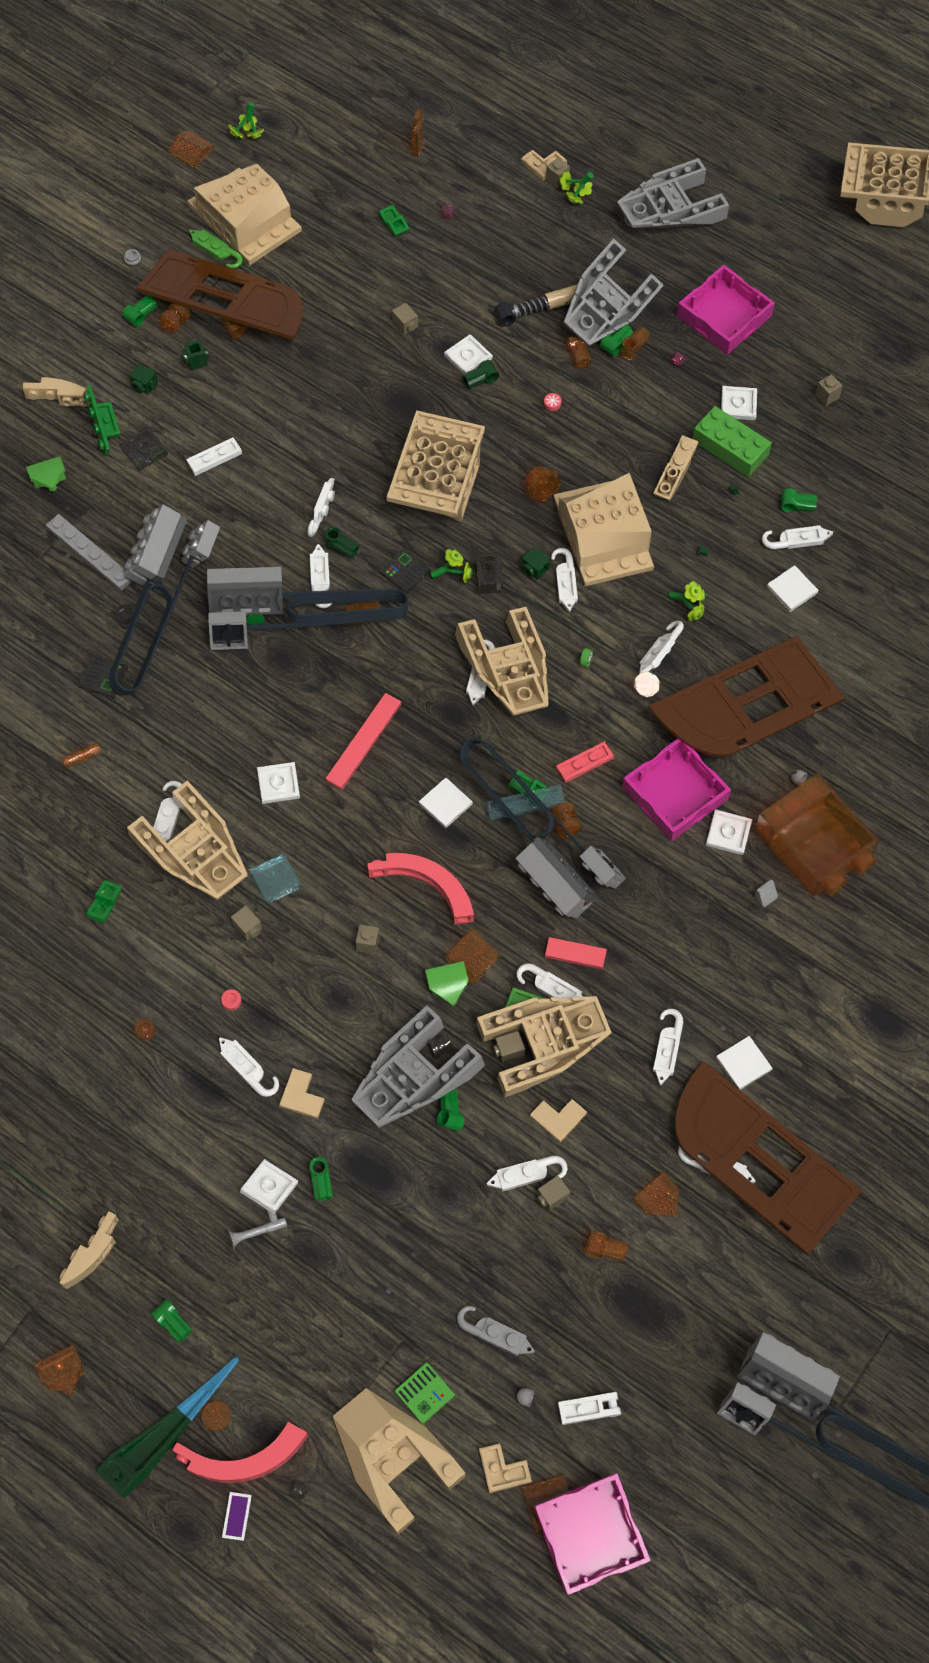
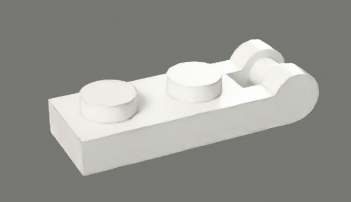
[558,1392,621,1425]

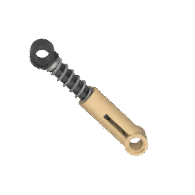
[494,284,578,326]

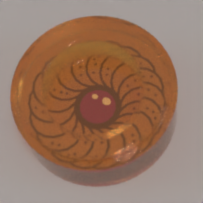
[134,1019,155,1041]

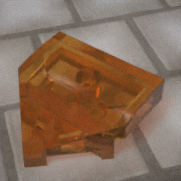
[632,1172,680,1216]
[34,1344,84,1396]

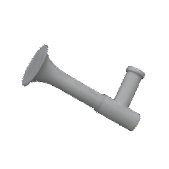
[228,1209,287,1250]

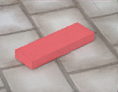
[556,741,614,783]
[545,937,607,970]

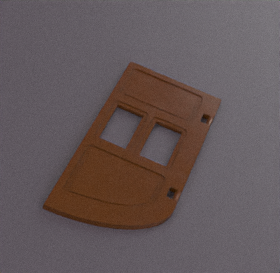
[136,249,303,340]
[648,636,845,757]
[674,1061,862,1256]

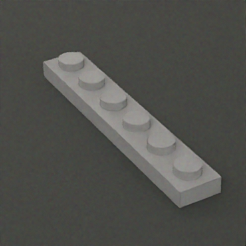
[46,514,133,591]

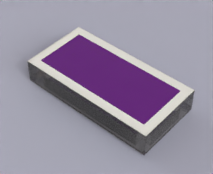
[222,1492,252,1541]

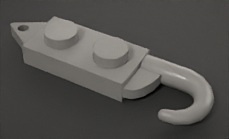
[457,1306,535,1357]

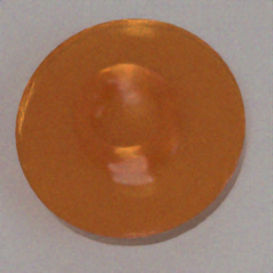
[634,672,659,697]
[202,1401,231,1431]

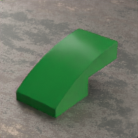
[378,205,410,237]
[506,770,551,804]
[86,880,122,924]

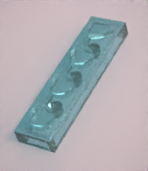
[487,784,565,821]

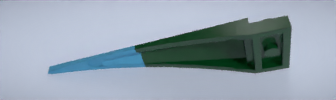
[96,1357,239,1499]

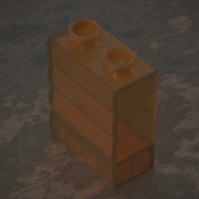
[755,773,879,897]

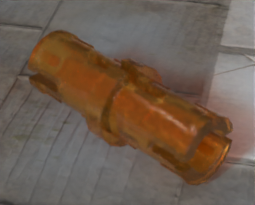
[62,742,101,768]

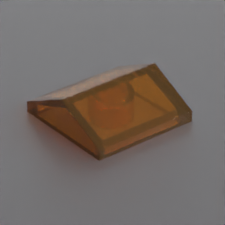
[168,130,214,167]

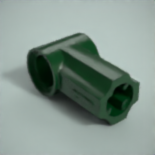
[462,360,499,389]
[325,527,360,559]

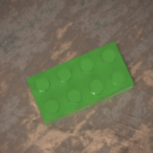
[692,406,772,477]

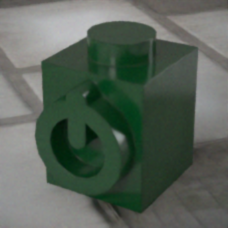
[181,339,209,370]
[129,363,158,395]
[520,547,550,580]

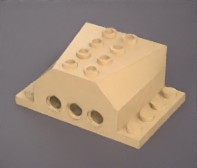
[840,143,929,227]
[187,164,302,265]
[387,410,485,522]
[553,473,654,586]

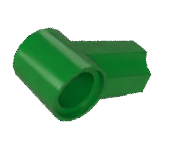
[122,295,157,327]
[600,324,634,357]
[781,488,817,512]
[437,1089,465,1132]
[310,1157,333,1201]
[150,1299,192,1343]

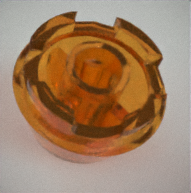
[525,466,561,502]

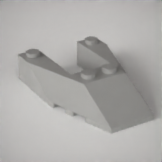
[617,158,729,228]
[563,238,663,346]
[352,1006,485,1128]

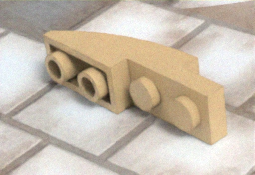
[23,377,89,407]
[653,435,698,501]
[59,1211,119,1289]

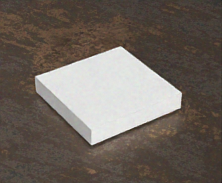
[444,335,493,374]
[721,386,757,420]
[767,566,818,612]
[257,762,300,804]
[419,778,473,829]
[706,810,752,855]
[716,1036,773,1090]
[240,1159,298,1214]

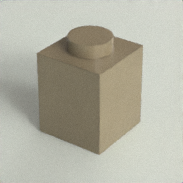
[546,157,570,189]
[392,303,418,335]
[815,374,843,406]
[231,906,262,940]
[356,925,380,954]
[493,1031,525,1063]
[537,1176,570,1211]

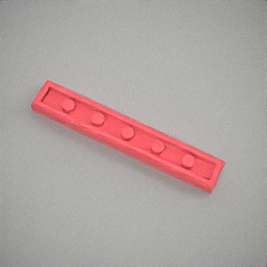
[326,693,401,790]

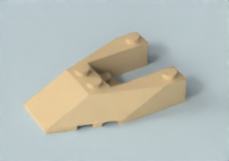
[455,607,548,716]
[127,781,248,900]
[476,996,612,1097]
[333,1388,465,1535]

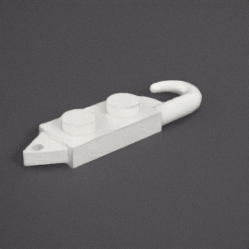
[762,525,833,549]
[153,781,182,842]

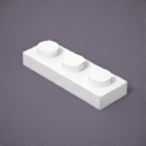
[186,438,242,476]

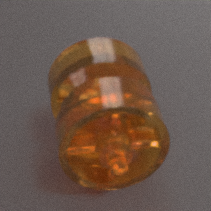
[158,303,191,334]
[551,802,582,838]

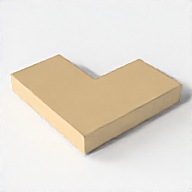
[521,150,567,181]
[279,1068,325,1119]
[530,1099,587,1143]
[479,1443,532,1493]

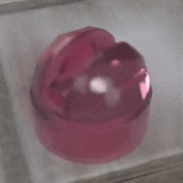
[441,205,454,220]
[672,351,687,365]

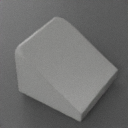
[755,880,778,907]

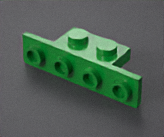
[83,385,120,456]

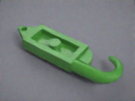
[189,229,243,269]

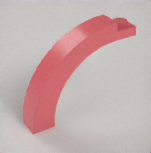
[368,853,474,924]
[173,1422,308,1483]

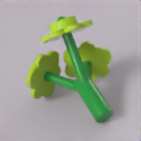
[228,102,264,139]
[560,172,593,204]
[431,549,473,583]
[669,581,706,621]

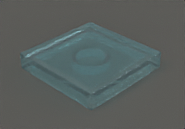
[250,853,302,904]

